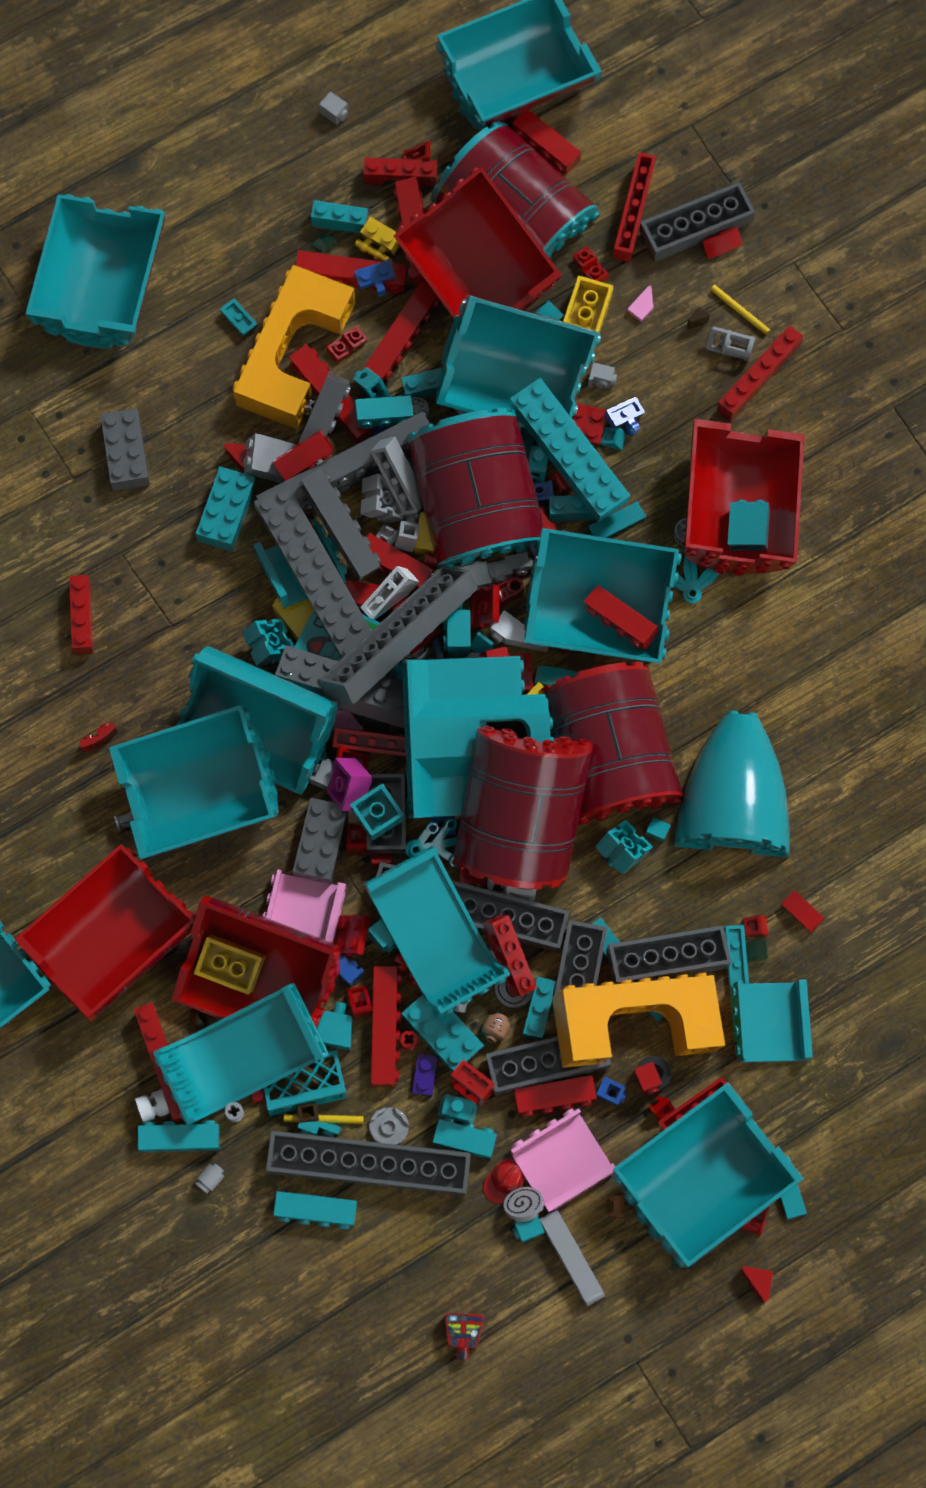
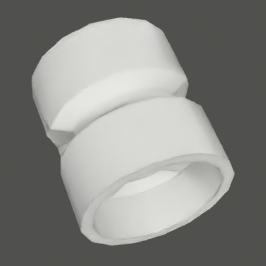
[135,1089,170,1122]

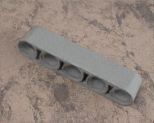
[539,1209,605,1306]

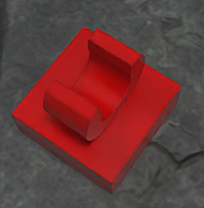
[648,1096,675,1121]

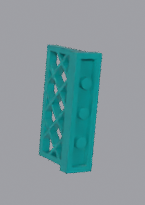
[264,1050,347,1116]

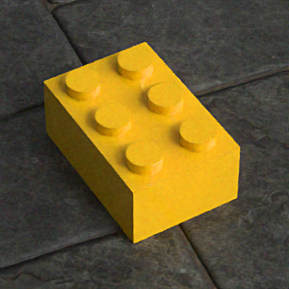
[563,276,613,335]
[194,934,266,995]

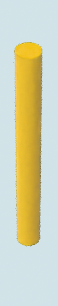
[710,285,770,335]
[284,1114,364,1124]

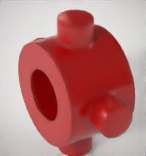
[252,1088,266,1104]

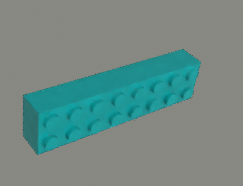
[509,378,631,523]

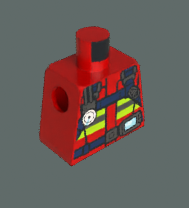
[445,1313,484,1361]

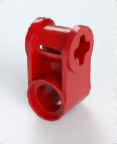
[496,577,524,608]
[741,1205,770,1237]

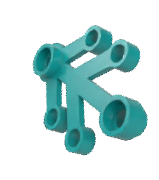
[405,817,457,867]

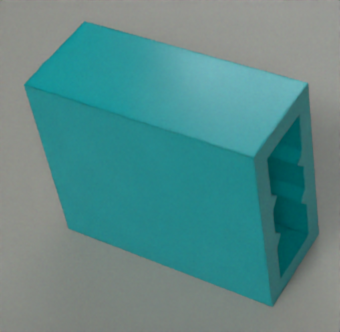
[728,500,770,551]

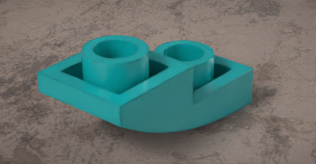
[534,666,578,687]
[298,1122,341,1137]

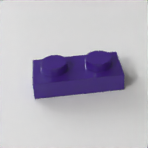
[412,1054,438,1097]

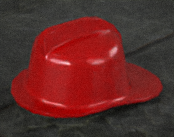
[483,1159,525,1203]

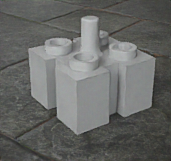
[361,474,404,524]

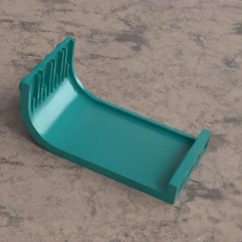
[363,846,510,1015]
[153,983,329,1125]

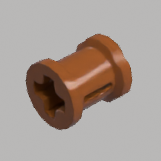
[608,1196,626,1218]

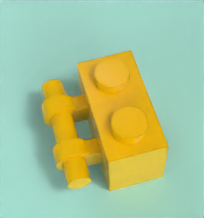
[355,217,400,262]

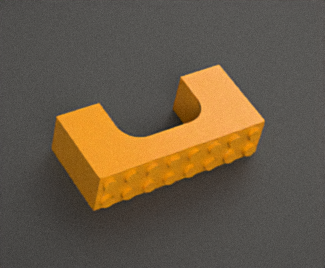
[232,265,355,429]
[552,973,725,1068]

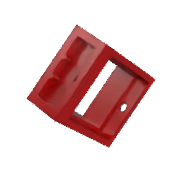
[449,1059,495,1109]

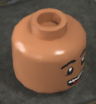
[481,1013,510,1044]

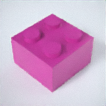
[327,758,372,811]

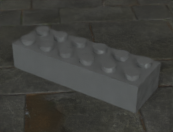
[639,182,755,262]
[299,468,381,582]
[606,925,732,985]
[485,1037,611,1096]

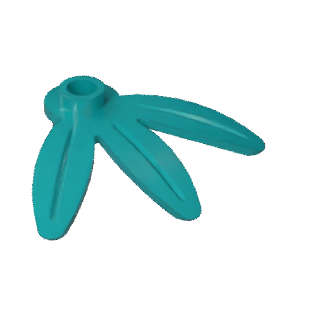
[673,556,719,604]

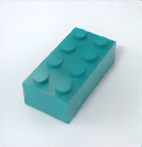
[196,466,257,552]
[402,995,484,1073]

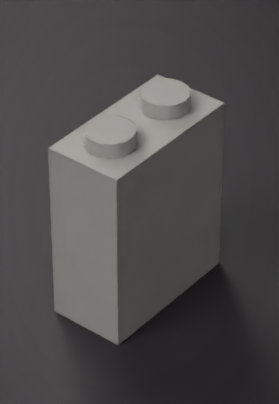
[243,433,296,483]

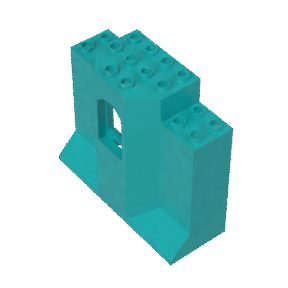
[399,656,554,818]

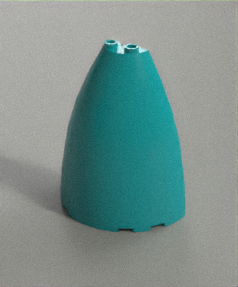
[673,710,790,858]

